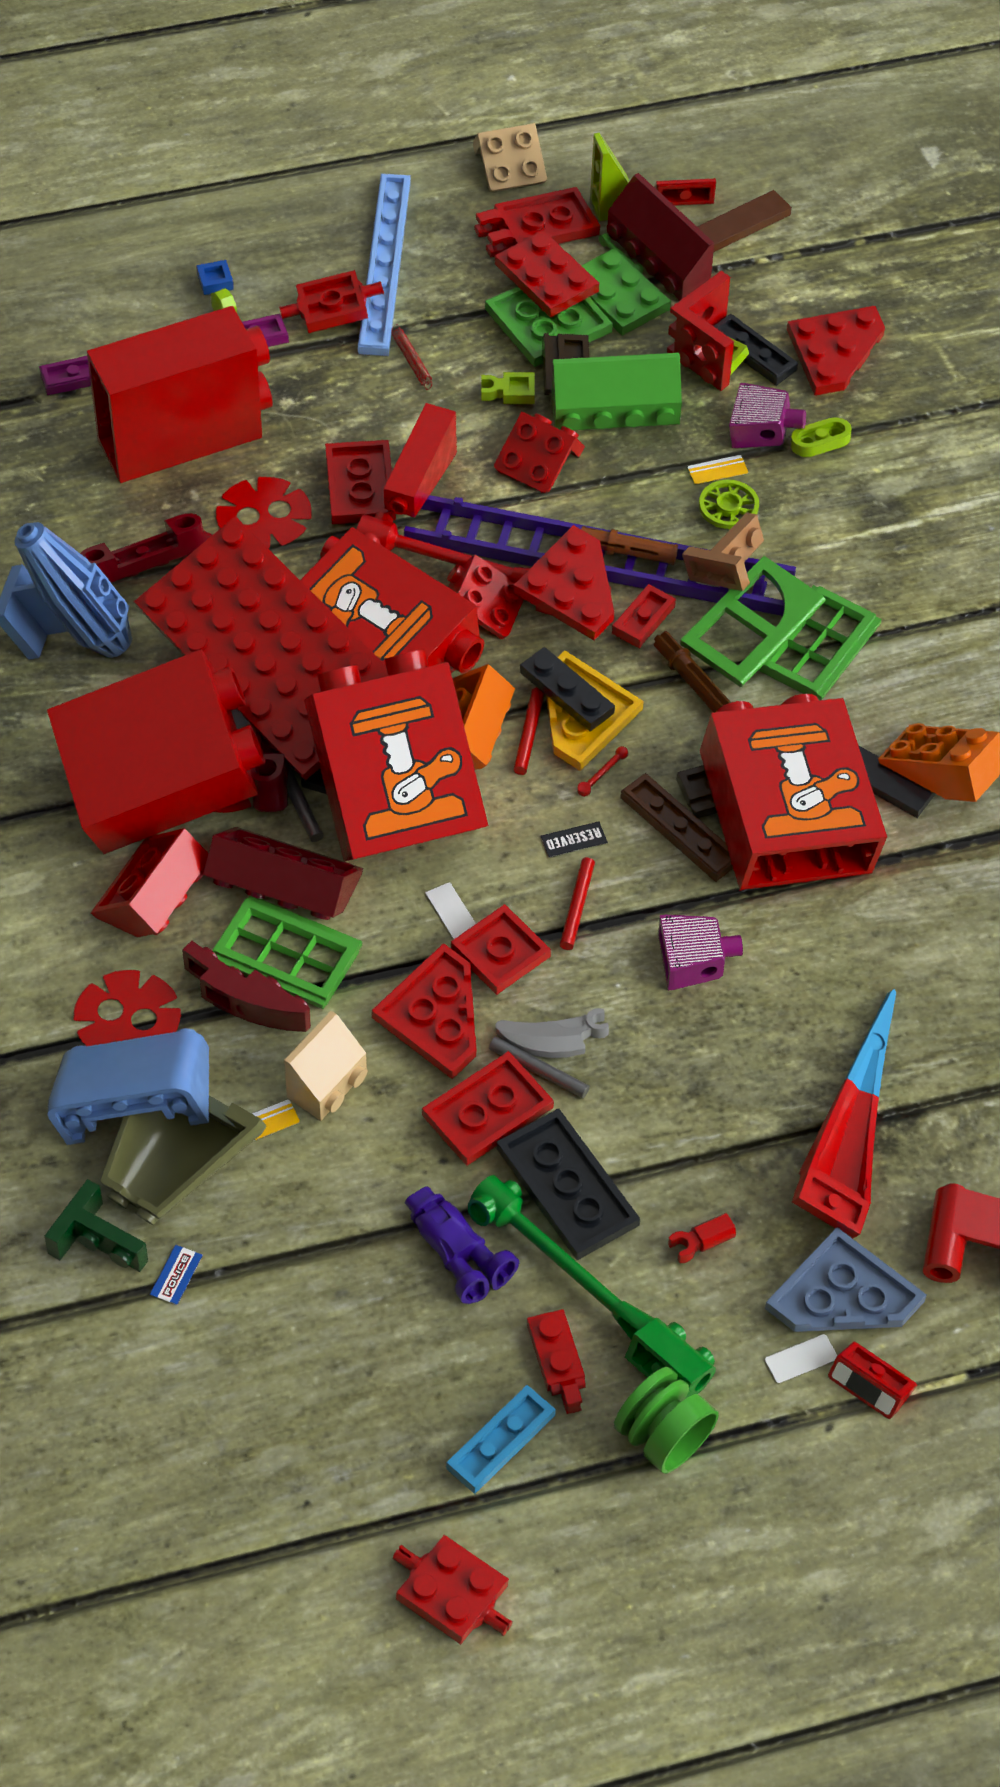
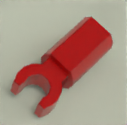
[668,1213,736,1263]

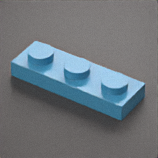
[446,1385,556,1494]

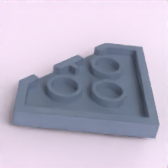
[765,1227,927,1332]

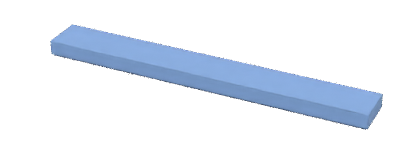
[358,174,411,356]

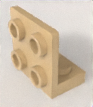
[473,123,547,192]

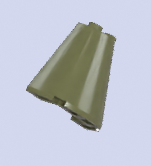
[100,1096,266,1225]

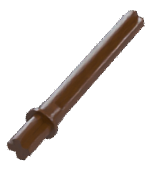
[653,631,731,713]

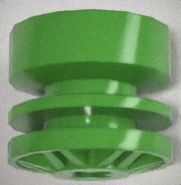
[614,1367,719,1474]

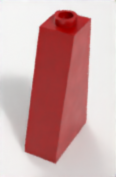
[384,403,457,518]

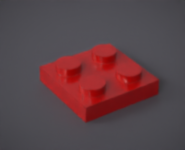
[451,904,551,995]

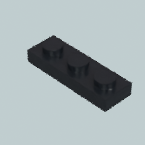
[520,647,615,732]

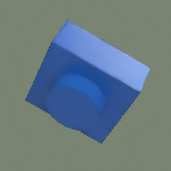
[196,260,234,295]

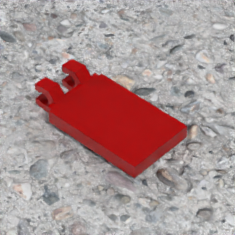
[474,187,601,257]

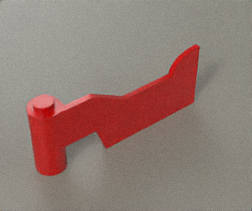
[923,1183,1000,1283]

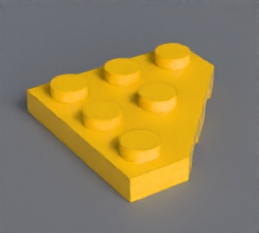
[546,650,644,771]

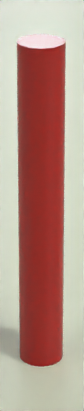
[513,687,544,775]
[560,857,595,950]

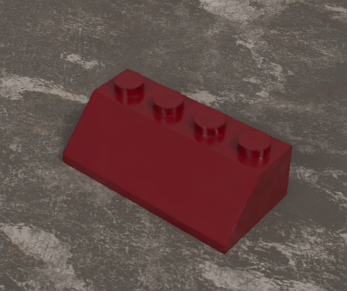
[607,173,714,301]
[203,827,364,920]

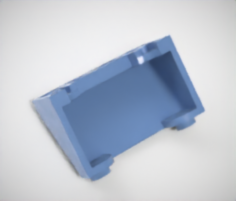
[47,1028,209,1145]

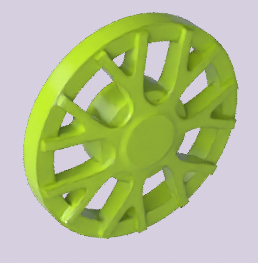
[699,479,759,530]

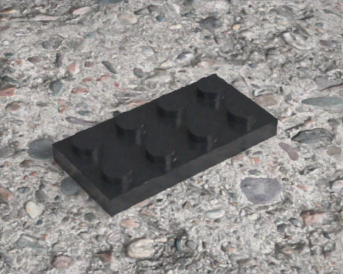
[497,1108,640,1260]

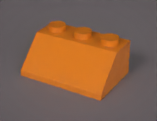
[452,664,515,770]

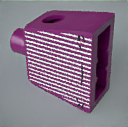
[729,383,806,448]
[658,914,743,991]

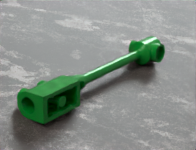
[468,1175,716,1399]

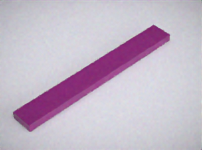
[39,314,289,396]

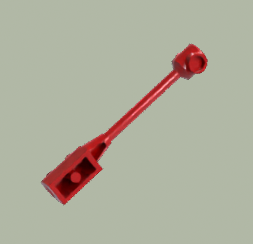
[356,511,611,616]

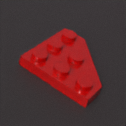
[787,306,885,396]
[514,525,614,640]
[371,943,477,1079]

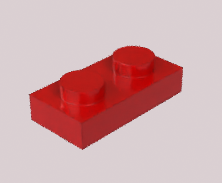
[612,584,676,649]

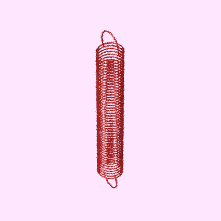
[392,324,432,390]

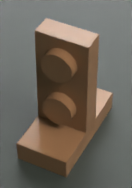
[682,512,764,591]

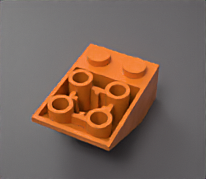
[878,723,1000,802]

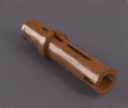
[581,526,678,565]

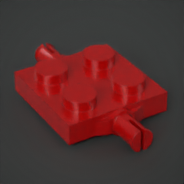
[279,270,384,333]
[392,1535,513,1645]

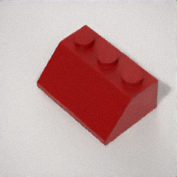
[91,828,209,937]

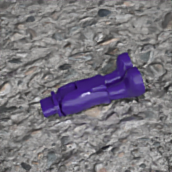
[405,1186,520,1304]

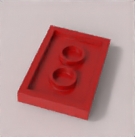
[495,230,600,318]
[325,440,396,524]
[422,1051,554,1166]

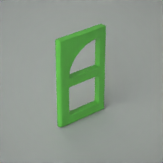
[680,556,826,687]

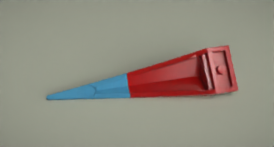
[792,989,896,1239]

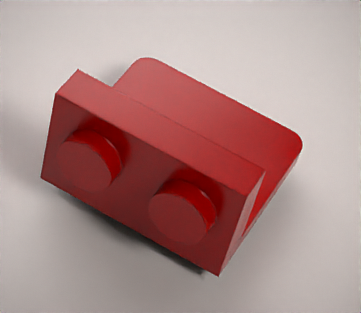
[494,411,585,493]
[447,554,524,639]

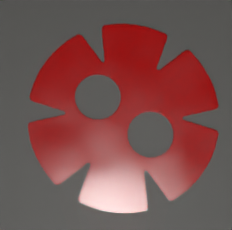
[216,477,312,549]
[73,970,181,1046]

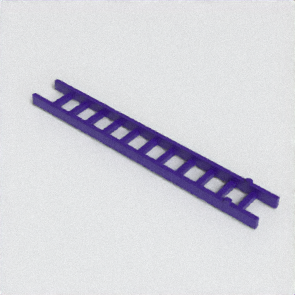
[404,495,796,616]

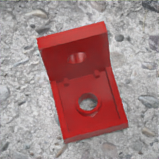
[667,270,734,391]

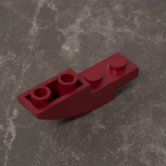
[182,941,311,1032]

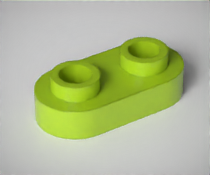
[791,417,852,457]

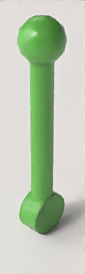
[599,233,644,273]

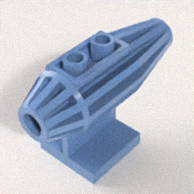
[0,522,132,660]

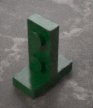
[44,1179,148,1272]

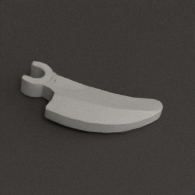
[495,1008,609,1058]

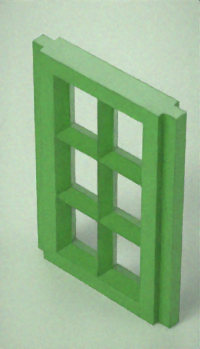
[758,585,882,700]
[213,896,362,1009]

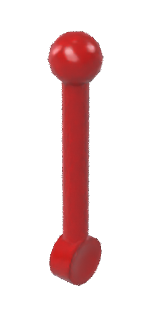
[577,746,629,797]

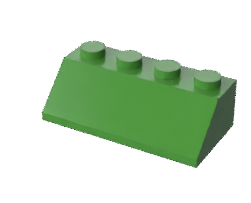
[551,353,682,430]

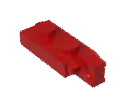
[527,1309,586,1414]

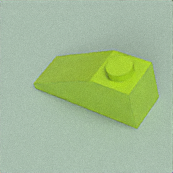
[590,132,629,221]

